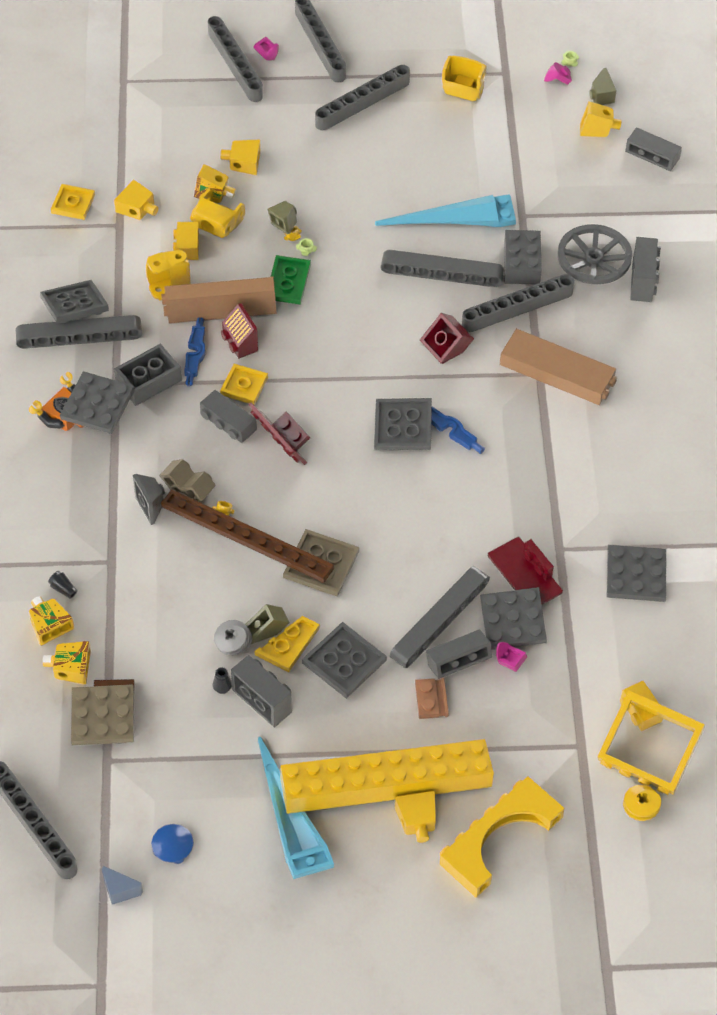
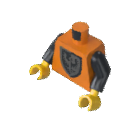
[29,372,84,431]

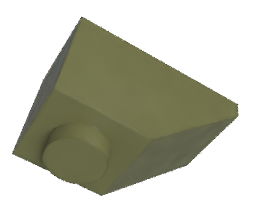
[589,68,616,105]
[267,201,297,234]
[245,604,290,644]

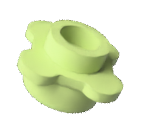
[562,51,579,67]
[296,238,317,256]

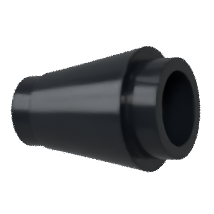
[48,571,77,599]
[212,667,232,694]

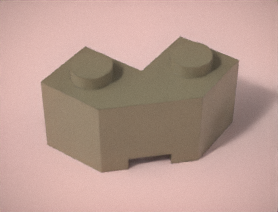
[159,459,216,501]

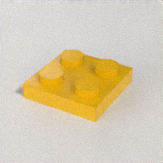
[51,184,95,220]
[220,364,268,405]

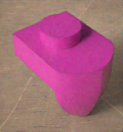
[253,37,279,61]
[544,62,572,85]
[496,642,527,672]

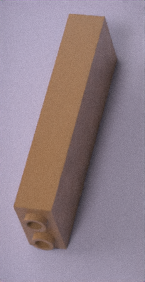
[162,277,277,323]
[500,328,617,406]

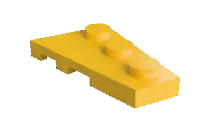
[254,616,320,672]

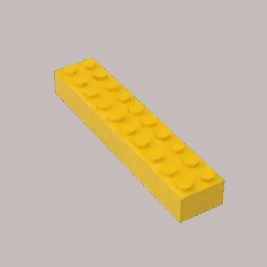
[280,739,494,814]

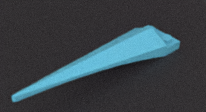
[375,194,516,227]
[258,737,334,879]

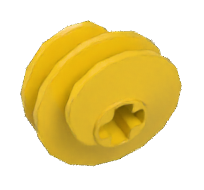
[623,785,661,821]

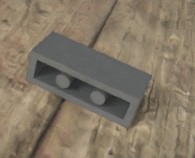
[625,127,682,172]
[200,390,257,443]
[426,629,492,679]

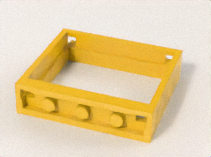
[597,690,705,795]

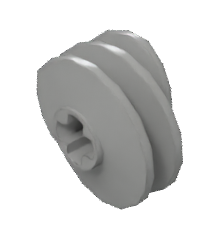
[214,620,252,655]

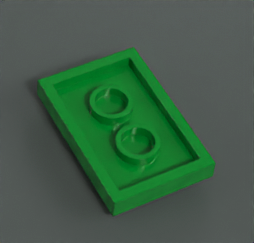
[270,255,311,305]

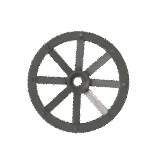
[558,224,632,284]

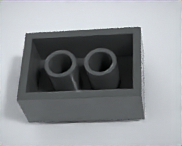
[504,230,542,285]
[630,237,661,302]
[114,343,182,406]
[231,655,292,728]

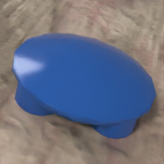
[151,824,194,864]

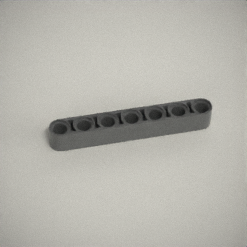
[295,0,346,82]
[208,16,263,102]
[315,65,410,130]
[381,250,504,287]
[462,274,575,332]
[16,315,142,349]
[389,566,490,668]
[0,761,77,879]

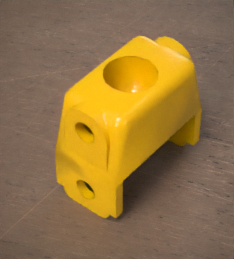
[442,56,487,101]
[190,189,245,238]
[146,250,191,301]

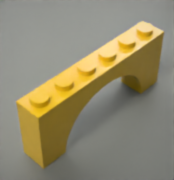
[440,776,565,898]

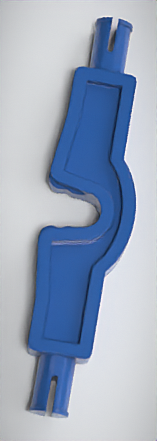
[184,317,205,386]
[431,406,485,454]

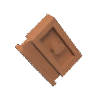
[415,678,448,719]

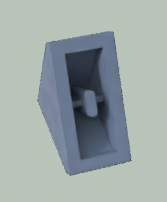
[102,866,143,905]

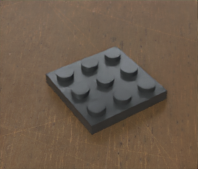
[40,280,109,324]
[60,371,135,434]
[374,398,432,450]
[606,545,666,602]
[480,587,547,650]
[302,622,387,699]

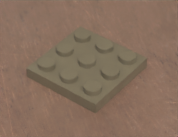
[283,529,359,597]
[71,685,134,745]

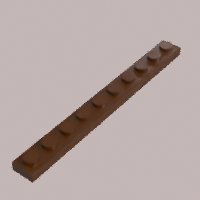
[161,489,334,583]

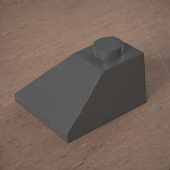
[133,474,165,525]

